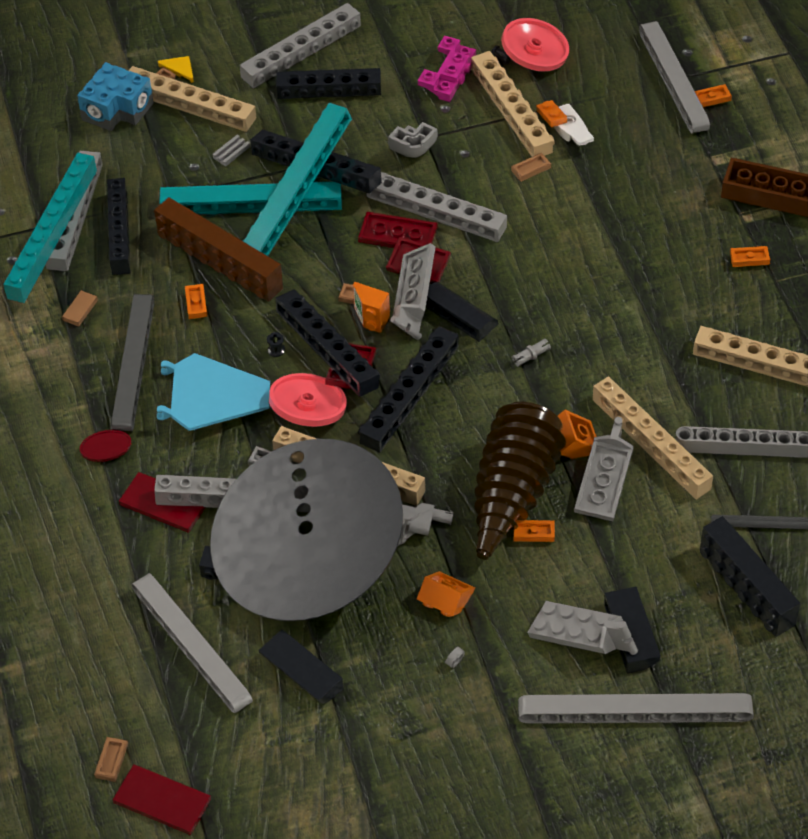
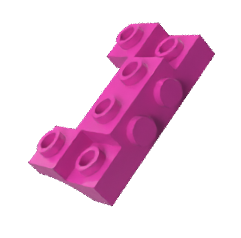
[418,35,476,102]

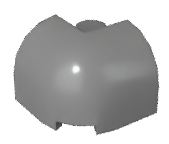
[388,122,438,158]

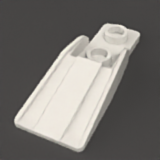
[554,104,594,146]

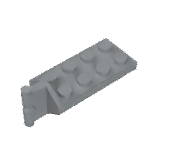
[390,243,435,340]
[574,417,633,521]
[527,601,638,655]

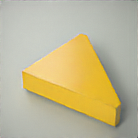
[158,56,194,83]

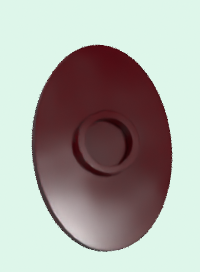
[80,430,132,462]

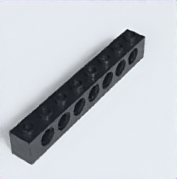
[250,129,382,194]
[275,289,380,397]
[358,326,459,453]

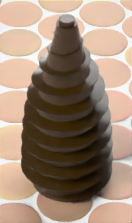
[474,401,566,560]

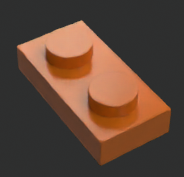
[694,84,732,107]
[536,100,567,127]
[730,246,770,267]
[185,284,207,319]
[514,520,555,542]

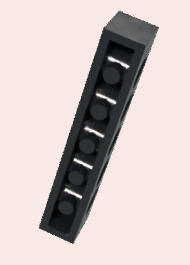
[276,68,381,99]
[107,178,131,275]

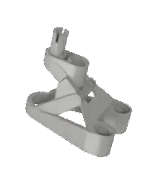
[398,503,454,545]

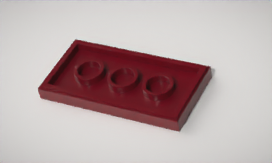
[358,212,438,248]
[119,472,206,533]
[113,764,211,835]

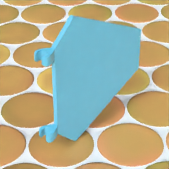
[157,353,270,431]

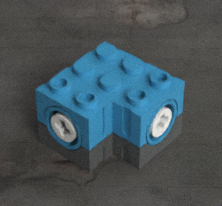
[77,62,154,131]

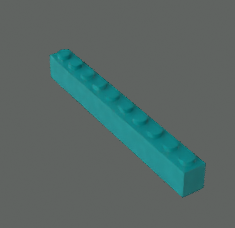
[243,103,352,256]
[3,152,97,303]
[159,182,342,214]

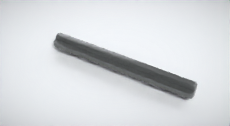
[711,514,808,529]

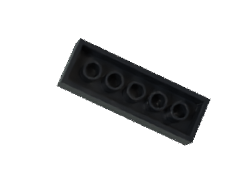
[700,516,801,637]

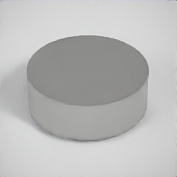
[445,647,465,668]

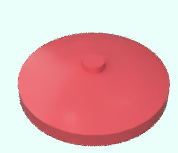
[501,18,569,71]
[269,373,347,427]

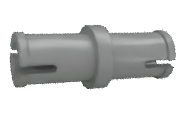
[512,338,551,367]

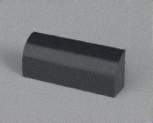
[426,282,499,342]
[604,586,661,674]
[258,630,343,704]

